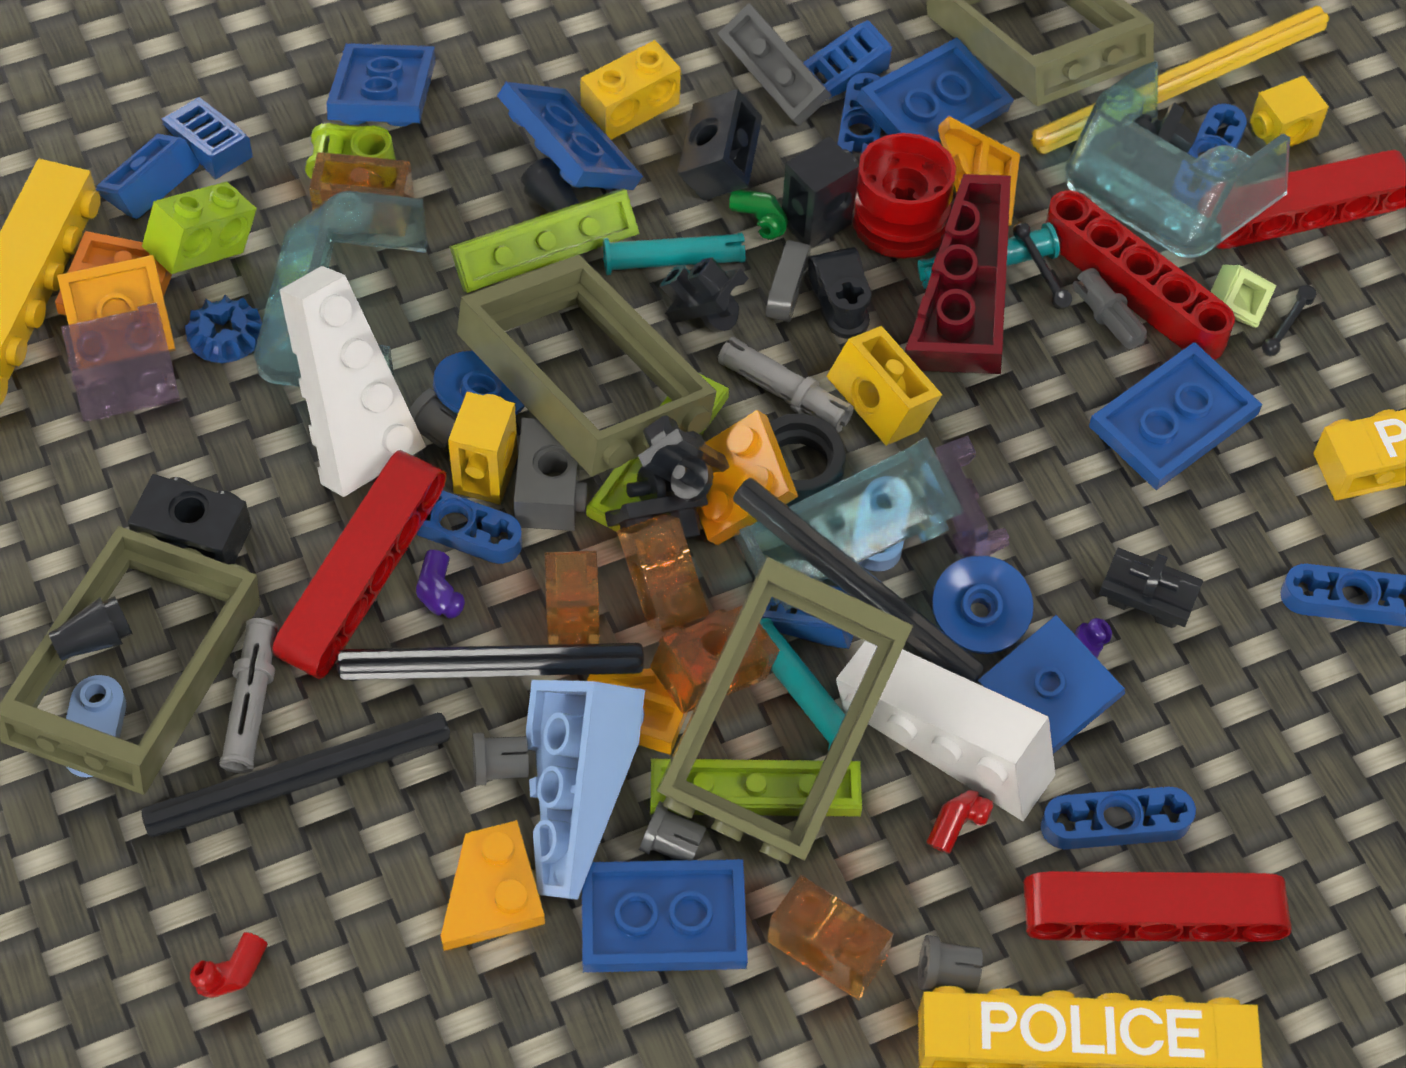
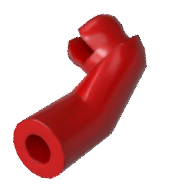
[926,790,994,854]
[189,932,268,999]

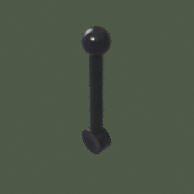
[1013,222,1072,309]
[1262,285,1317,356]

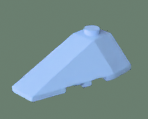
[526,680,645,899]

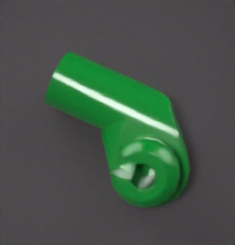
[729,189,788,240]

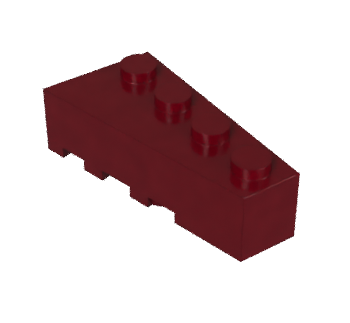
[905,174,1011,374]

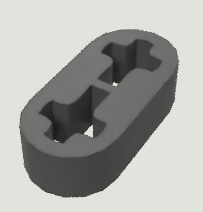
[766,240,811,322]

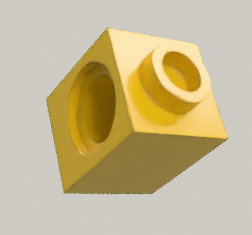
[1249,75,1329,153]

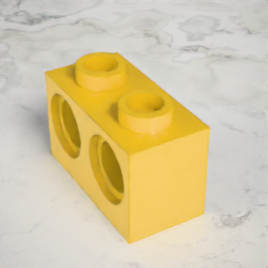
[580,40,681,140]

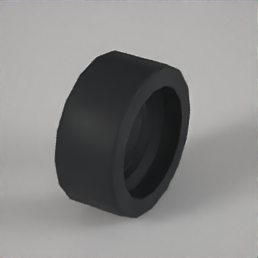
[770,414,846,510]

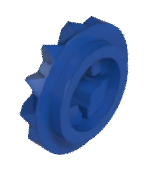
[185,294,263,363]

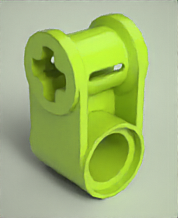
[305,123,397,187]

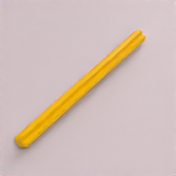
[1031,6,1329,155]

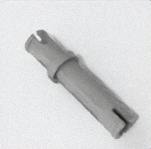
[718,337,854,432]
[220,618,279,773]

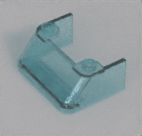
[1065,60,1290,258]
[254,191,428,387]
[733,437,964,611]

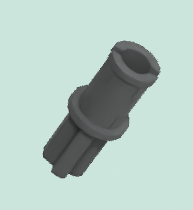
[1072,268,1147,350]

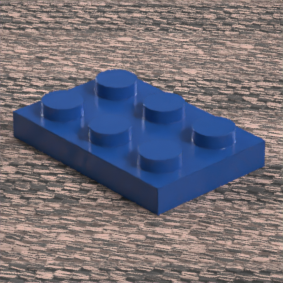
[856,37,1014,145]
[326,44,435,126]
[497,82,643,190]
[1089,342,1262,490]
[582,859,748,973]

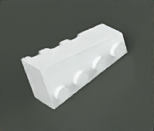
[279,266,426,497]
[836,641,1055,821]

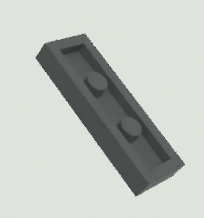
[717,3,832,126]

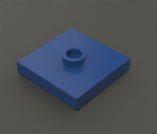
[978,615,1125,754]

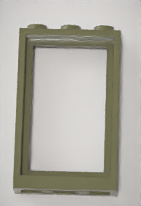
[926,0,1154,107]
[457,255,717,477]
[0,526,260,795]
[657,557,913,864]

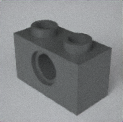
[514,418,587,531]

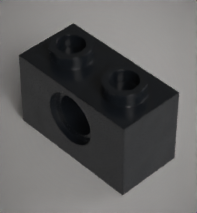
[677,89,763,201]
[782,136,859,249]
[128,474,252,565]

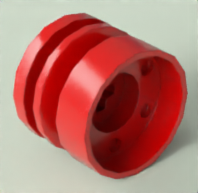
[853,133,956,259]

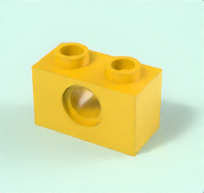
[826,326,942,446]
[448,391,518,505]

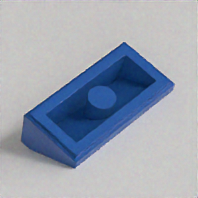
[96,134,199,219]

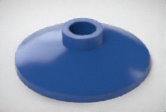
[433,351,525,415]
[932,555,1033,654]

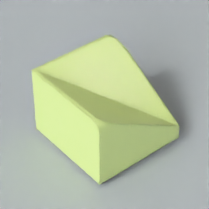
[1210,265,1277,328]

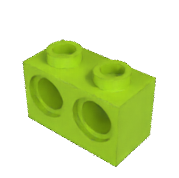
[142,181,257,274]

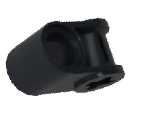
[808,247,871,339]

